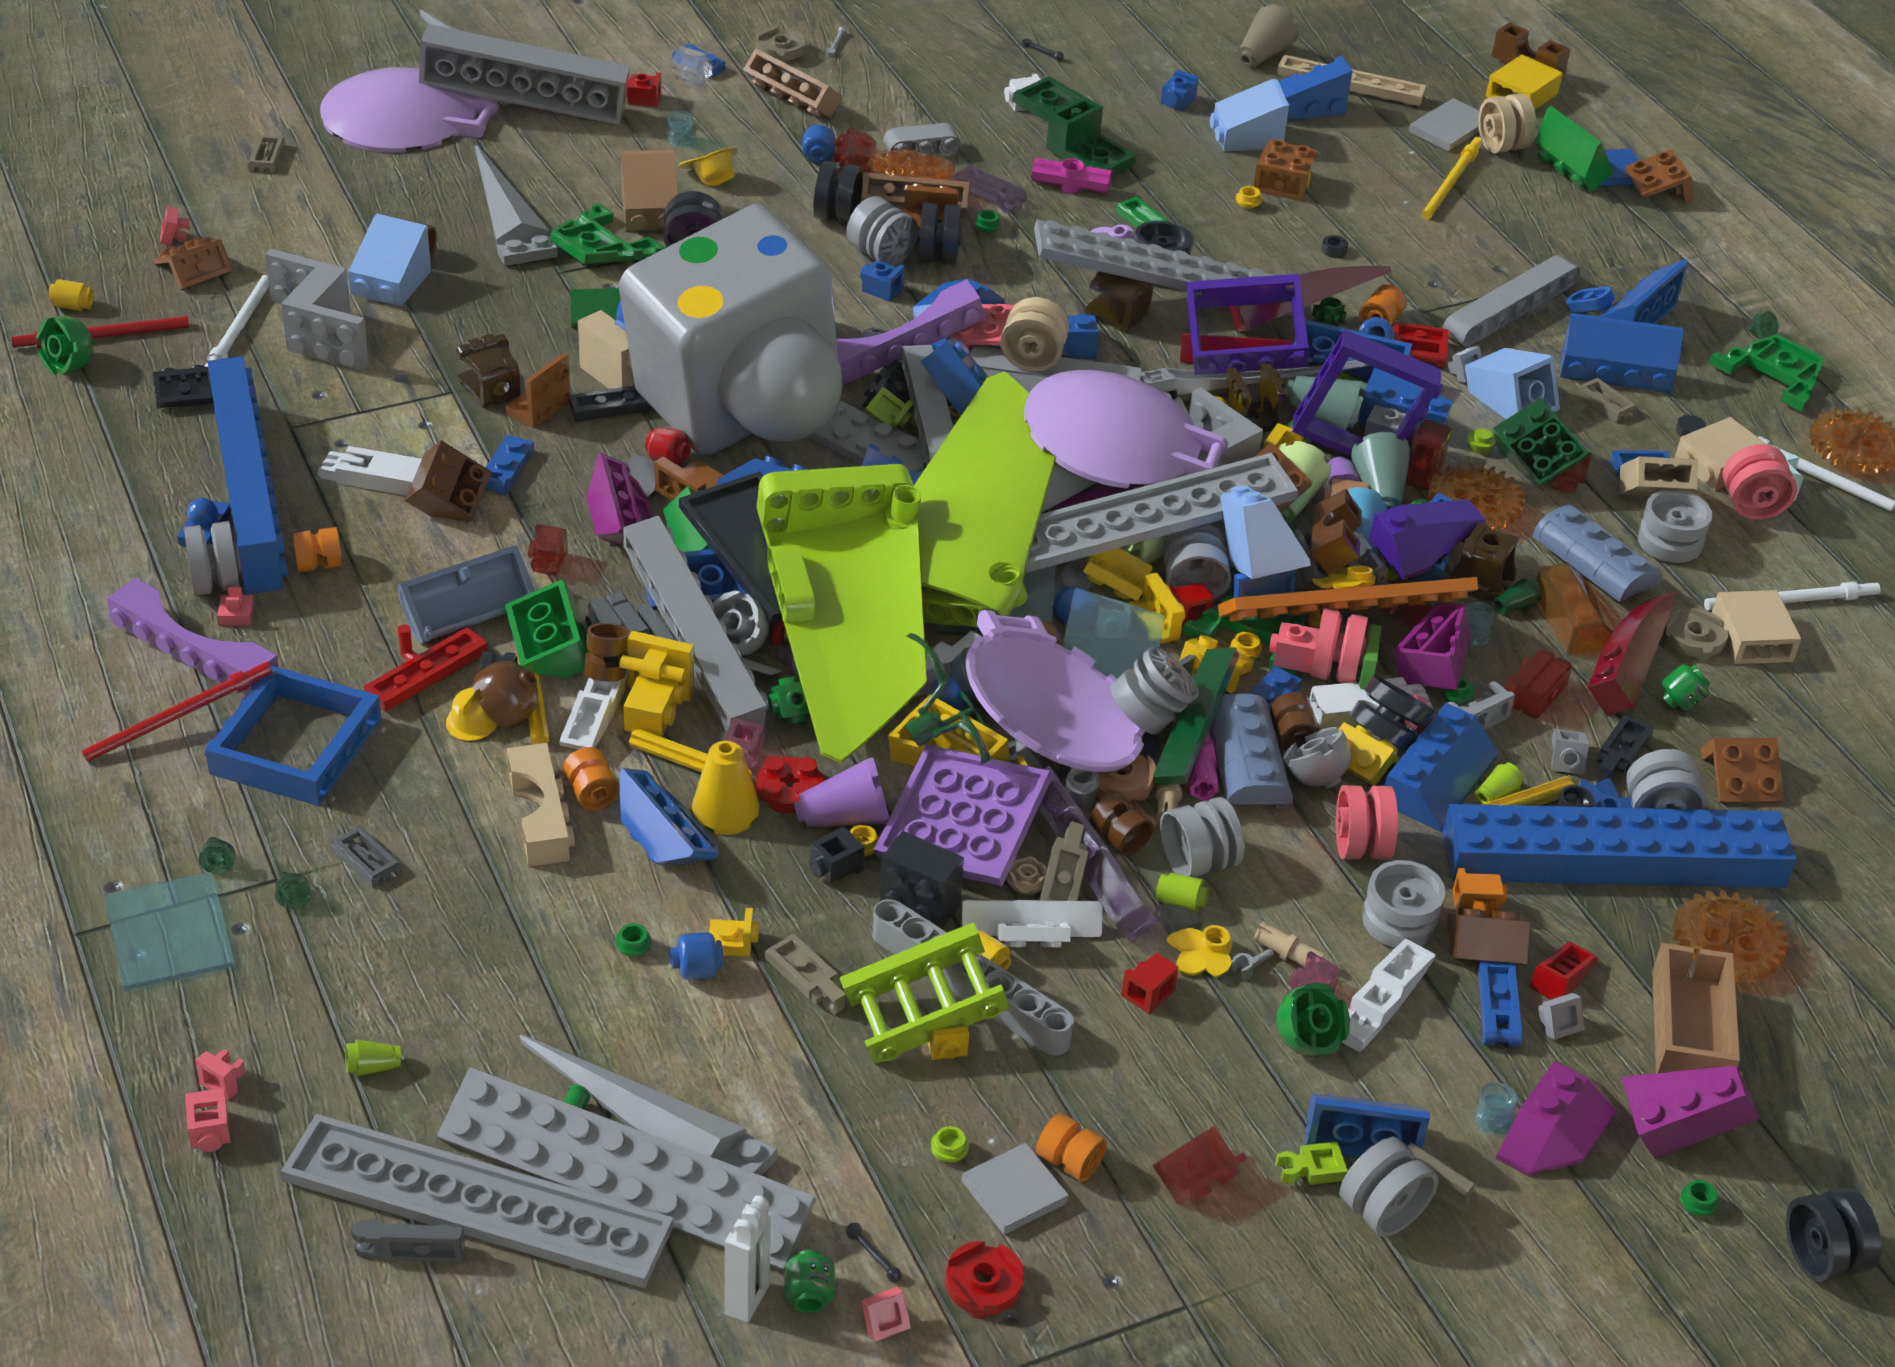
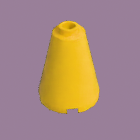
[692,741,760,835]

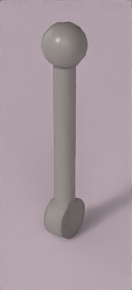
[826,26,847,57]

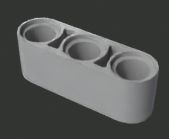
[883,123,961,161]

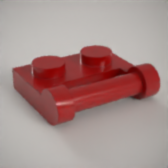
[1393,322,1449,368]

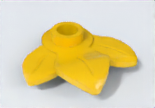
[1312,565,1375,589]
[1166,925,1233,977]

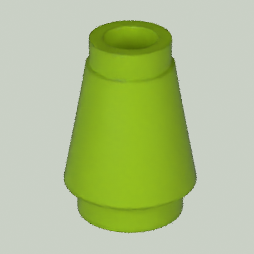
[1475,763,1524,804]
[345,1039,401,1077]

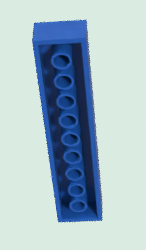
[207,357,288,595]
[1442,804,1797,888]

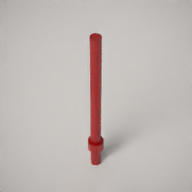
[11,316,189,348]
[81,662,273,762]

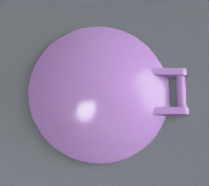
[320,67,499,153]
[1024,370,1228,488]
[966,610,1145,772]

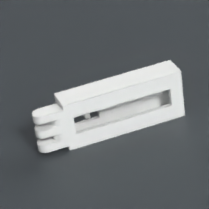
[317,446,422,496]
[1309,677,1434,729]
[725,1196,771,1323]

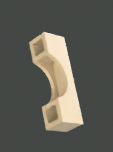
[507,743,575,867]

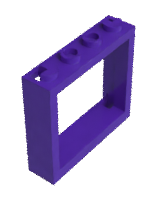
[1187,274,1308,375]
[1292,329,1443,457]

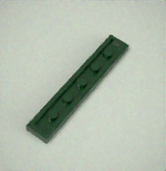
[1153,647,1239,785]

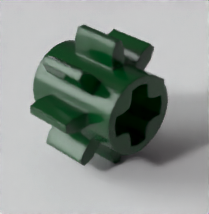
[1312,297,1347,327]

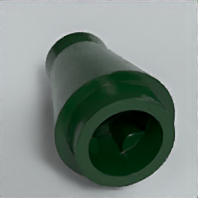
[1494,578,1542,615]

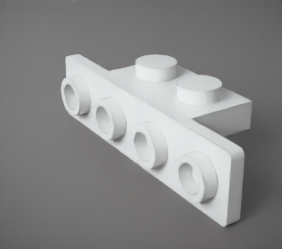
[962,900,1103,948]

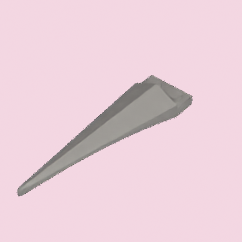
[475,145,558,266]
[1140,360,1368,402]
[520,1035,778,1176]

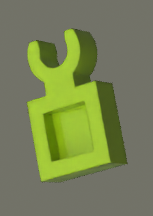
[1275,1142,1348,1185]

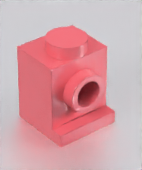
[185,1088,231,1152]

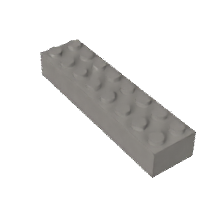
[419,24,630,125]

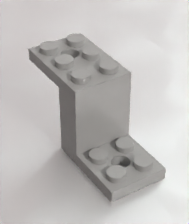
[265,249,369,371]
[1189,387,1263,467]

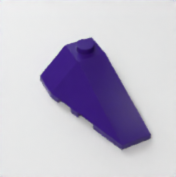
[1368,500,1486,580]

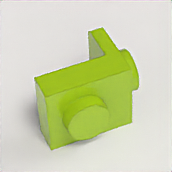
[864,387,914,429]

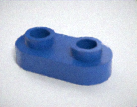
[1566,286,1615,314]

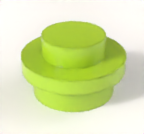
[1467,428,1496,454]
[931,1126,969,1163]

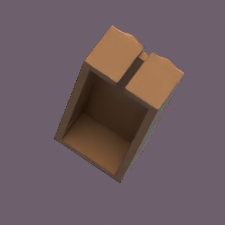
[1652,943,1740,1073]

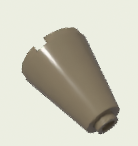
[1238,4,1299,67]

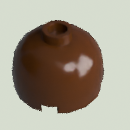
[473,661,538,728]

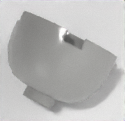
[713,591,770,657]
[1283,727,1351,789]

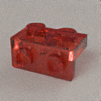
[833,126,877,173]
[1152,1126,1248,1205]

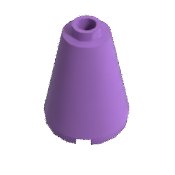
[794,758,889,827]

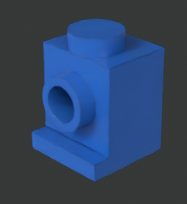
[1160,70,1199,111]
[860,260,905,302]

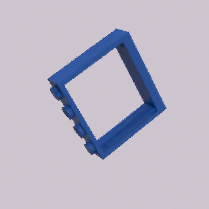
[205,666,382,806]

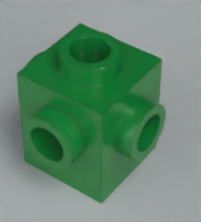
[768,676,810,724]

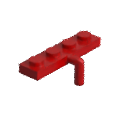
[364,624,488,712]

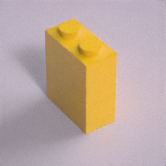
[1486,55,1563,110]

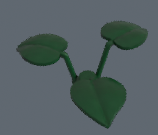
[905,633,992,765]

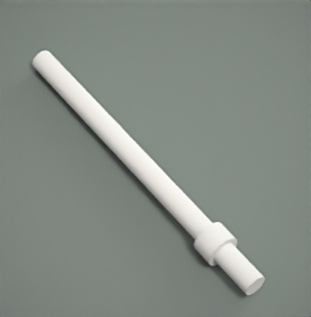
[205,275,269,367]
[1758,436,1895,512]
[1704,582,1881,611]

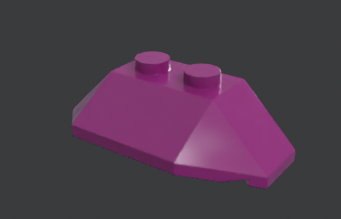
[586,453,654,545]
[1496,1061,1616,1177]

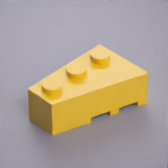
[888,694,1009,766]

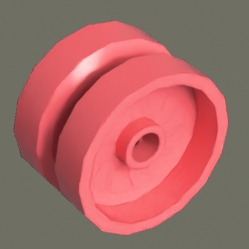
[1722,444,1798,520]
[1310,609,1368,683]
[1336,786,1398,860]

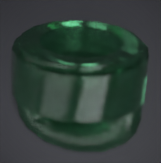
[1747,311,1779,339]
[198,837,236,875]
[275,871,311,909]

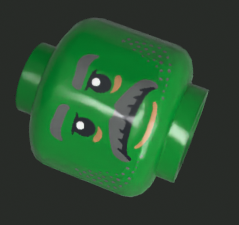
[1661,664,1711,711]
[784,1250,836,1313]

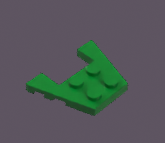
[550,203,665,264]
[1709,334,1825,412]
[1183,594,1305,676]

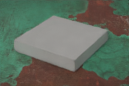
[962,1143,1068,1235]

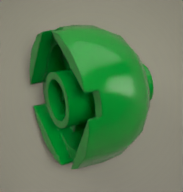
[37,316,94,375]
[1276,982,1351,1057]

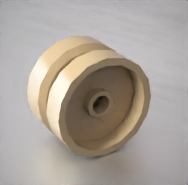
[1478,93,1536,153]
[1000,297,1070,372]

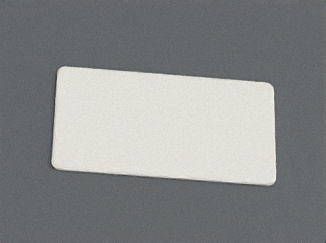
[741,658,782,675]

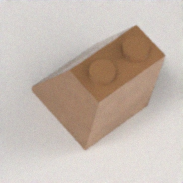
[621,150,678,232]

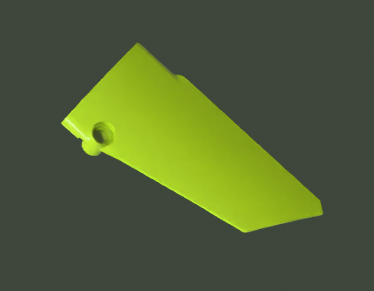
[914,371,1056,627]
[757,464,927,764]

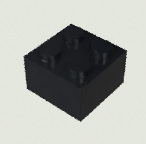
[879,831,964,929]

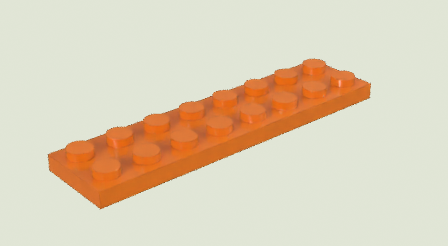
[1218,577,1478,622]

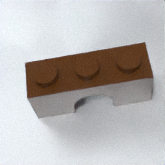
[1492,22,1571,76]
[1309,488,1362,575]

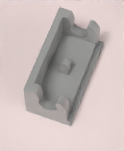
[1448,681,1515,730]

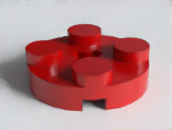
[756,756,823,813]
[945,1241,1024,1319]

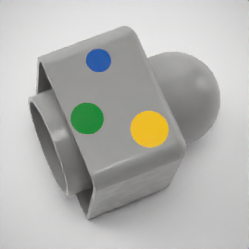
[619,203,843,456]

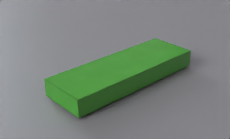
[1359,624,1382,690]

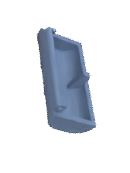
[1532,504,1662,602]
[398,545,535,643]
[1209,694,1293,809]

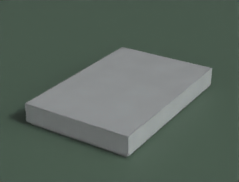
[1408,98,1479,152]

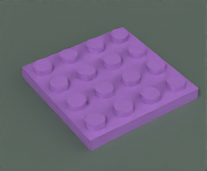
[874,744,1052,887]

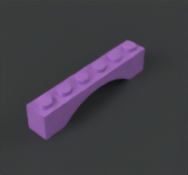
[837,279,986,385]
[107,578,279,697]

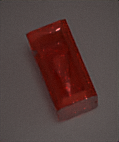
[1405,419,1452,491]
[1504,649,1573,719]

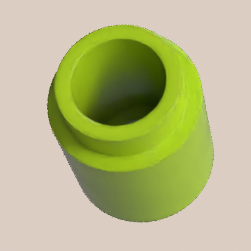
[1156,872,1209,913]

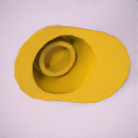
[678,148,738,186]
[446,687,498,741]

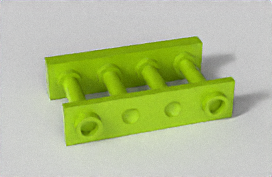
[839,922,1010,1065]

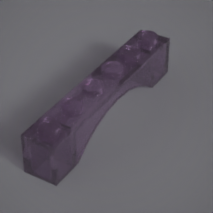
[1038,766,1158,943]

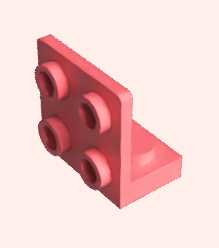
[948,304,1014,355]

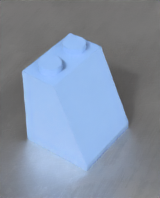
[1210,79,1289,152]
[348,214,431,307]
[1465,348,1560,419]
[1221,486,1311,579]

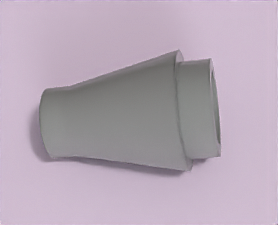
[1066,768,1100,811]

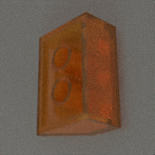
[1536,564,1616,655]

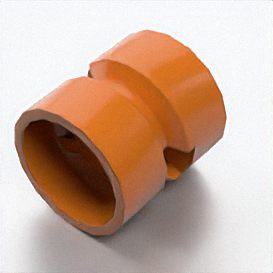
[1359,284,1407,326]
[292,527,342,573]
[563,747,620,811]
[1036,1112,1108,1182]

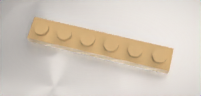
[1277,55,1426,106]

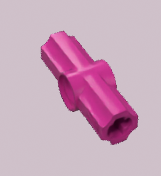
[1031,158,1112,194]
[1188,731,1219,801]

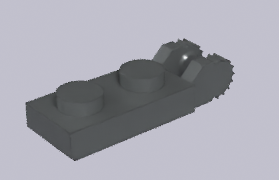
[351,1219,466,1263]

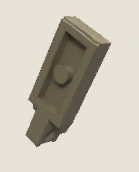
[1039,821,1088,901]
[765,934,846,1015]

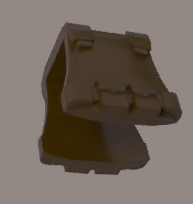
[1084,271,1153,332]
[456,334,520,407]
[1226,364,1286,433]
[1450,523,1519,602]

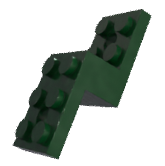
[1013,76,1137,176]

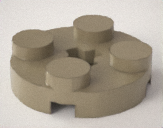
[757,27,806,63]
[1663,608,1728,662]

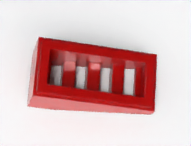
[1530,941,1599,1000]

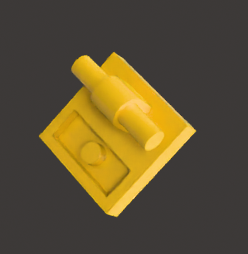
[620,631,694,702]

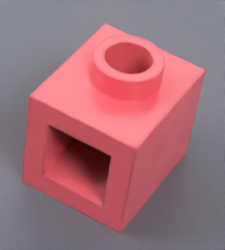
[1269,622,1319,673]

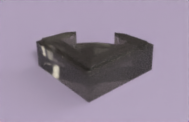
[1155,905,1203,935]

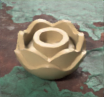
[1006,856,1047,895]

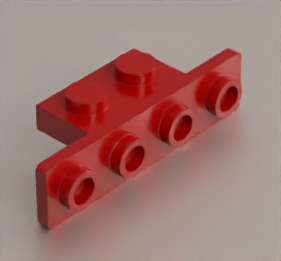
[1180,333,1293,369]

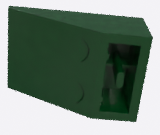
[1492,398,1590,486]

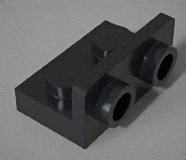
[862,359,910,409]
[152,365,213,409]

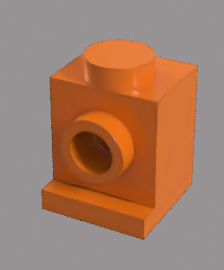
[1452,868,1508,917]

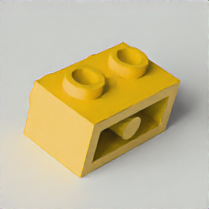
[623,672,686,737]

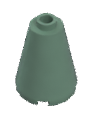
[1286,376,1367,433]
[1351,432,1411,510]

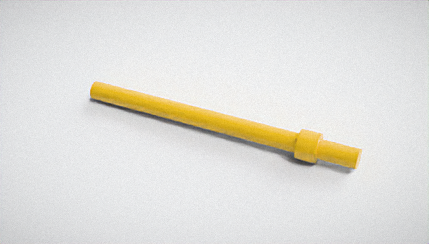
[1422,137,1483,220]

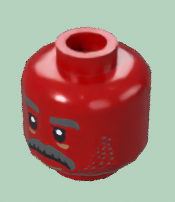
[645,425,691,466]

